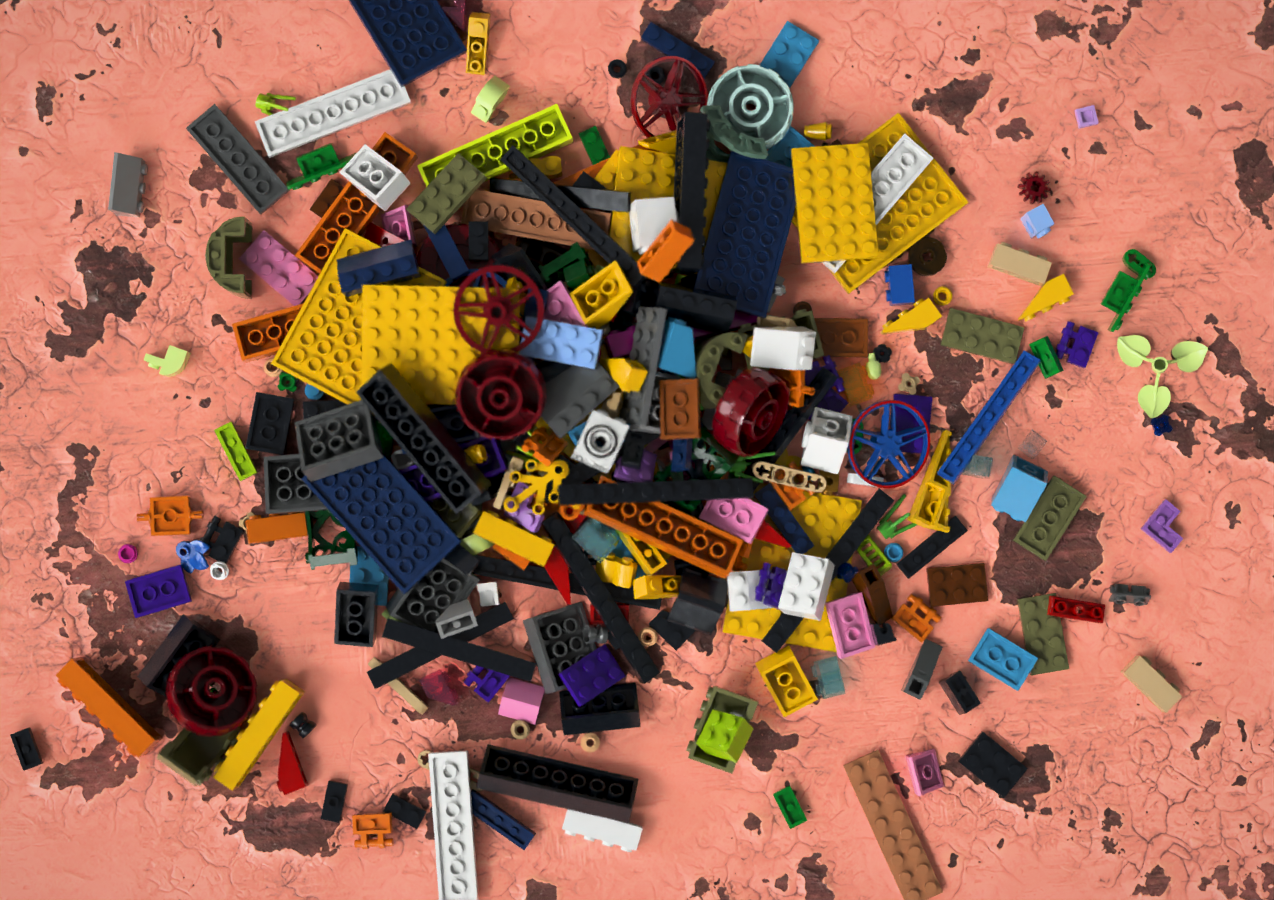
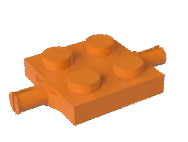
[769,368,815,408]
[137,496,203,536]

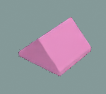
[381,205,417,247]
[498,677,545,725]
[905,749,944,796]

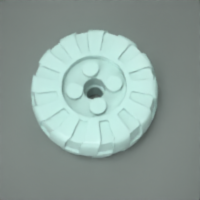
[707,64,794,149]

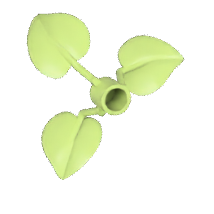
[1117,335,1208,418]

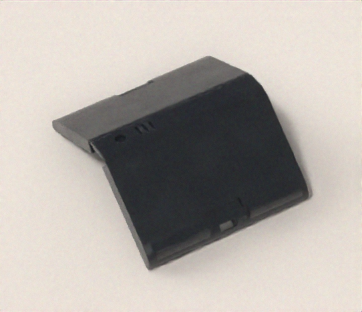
[666,567,728,635]

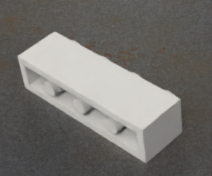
[562,809,643,853]

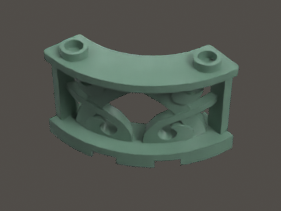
[700,105,768,163]

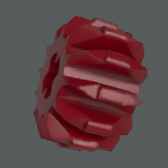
[1018,172,1051,205]

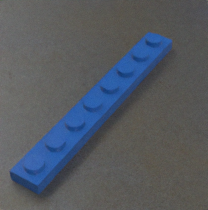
[937,350,1041,484]

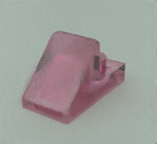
[442,0,466,31]

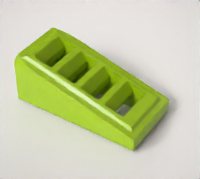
[856,535,892,576]

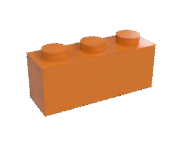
[637,219,694,283]
[245,512,307,544]

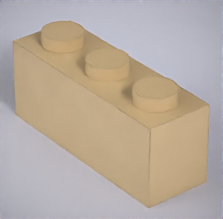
[987,242,1052,286]
[1120,655,1182,713]

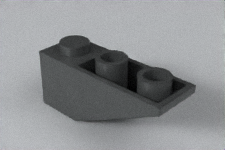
[901,639,943,700]

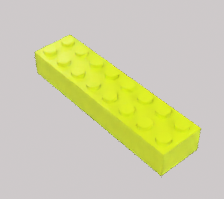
[417,104,573,187]

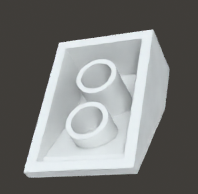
[340,144,411,211]
[750,327,816,370]
[727,568,784,611]

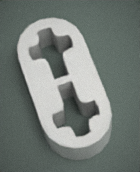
[847,473,884,488]

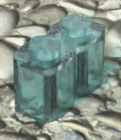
[810,656,846,699]

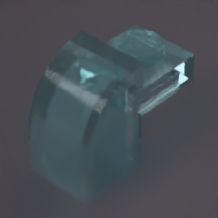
[961,455,993,479]

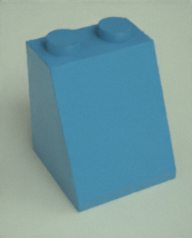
[657,317,696,379]
[991,454,1048,522]

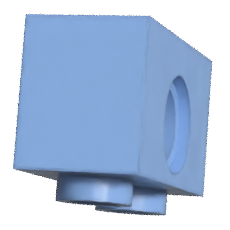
[1020,204,1055,239]

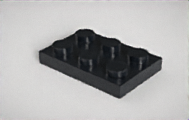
[246,392,295,455]
[958,731,1028,799]

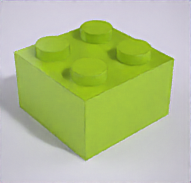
[696,710,754,763]

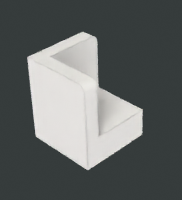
[477,582,500,607]

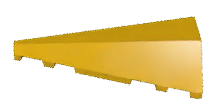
[907,430,952,533]

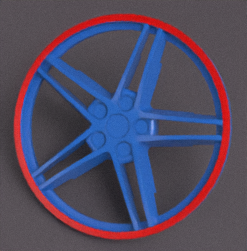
[847,400,930,488]

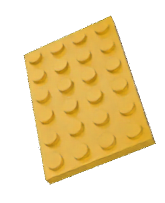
[791,143,879,264]

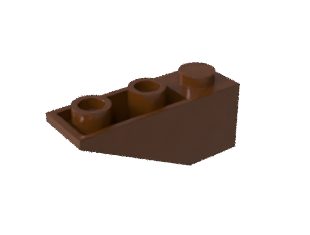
[850,564,893,625]

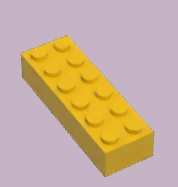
[213,679,305,791]

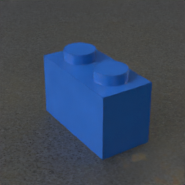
[884,264,915,306]

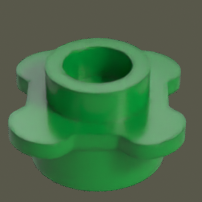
[278,372,298,392]

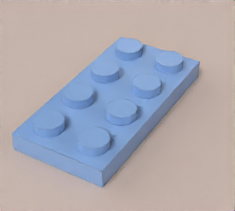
[519,316,603,369]

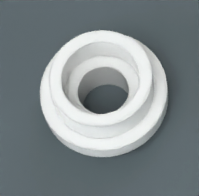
[210,561,229,580]

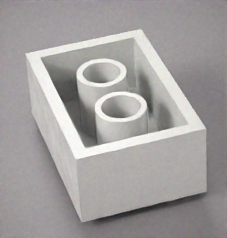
[778,552,835,621]

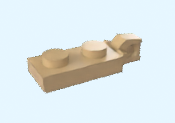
[493,456,525,510]

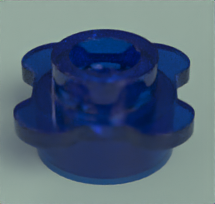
[1150,415,1172,436]
[837,563,859,583]

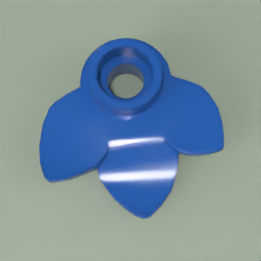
[176,540,210,574]

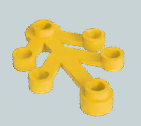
[503,460,569,515]

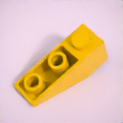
[466,12,491,75]
[1018,274,1074,322]
[880,298,942,335]
[599,359,648,392]
[633,575,681,599]

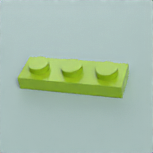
[214,422,258,481]

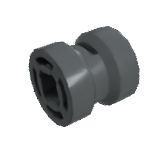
[583,625,608,644]

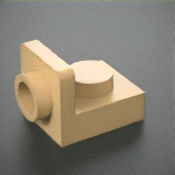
[601,392,623,419]

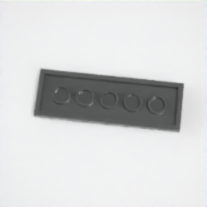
[186,104,290,215]
[620,307,667,426]

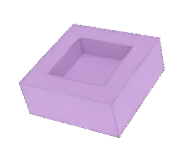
[1074,105,1099,129]

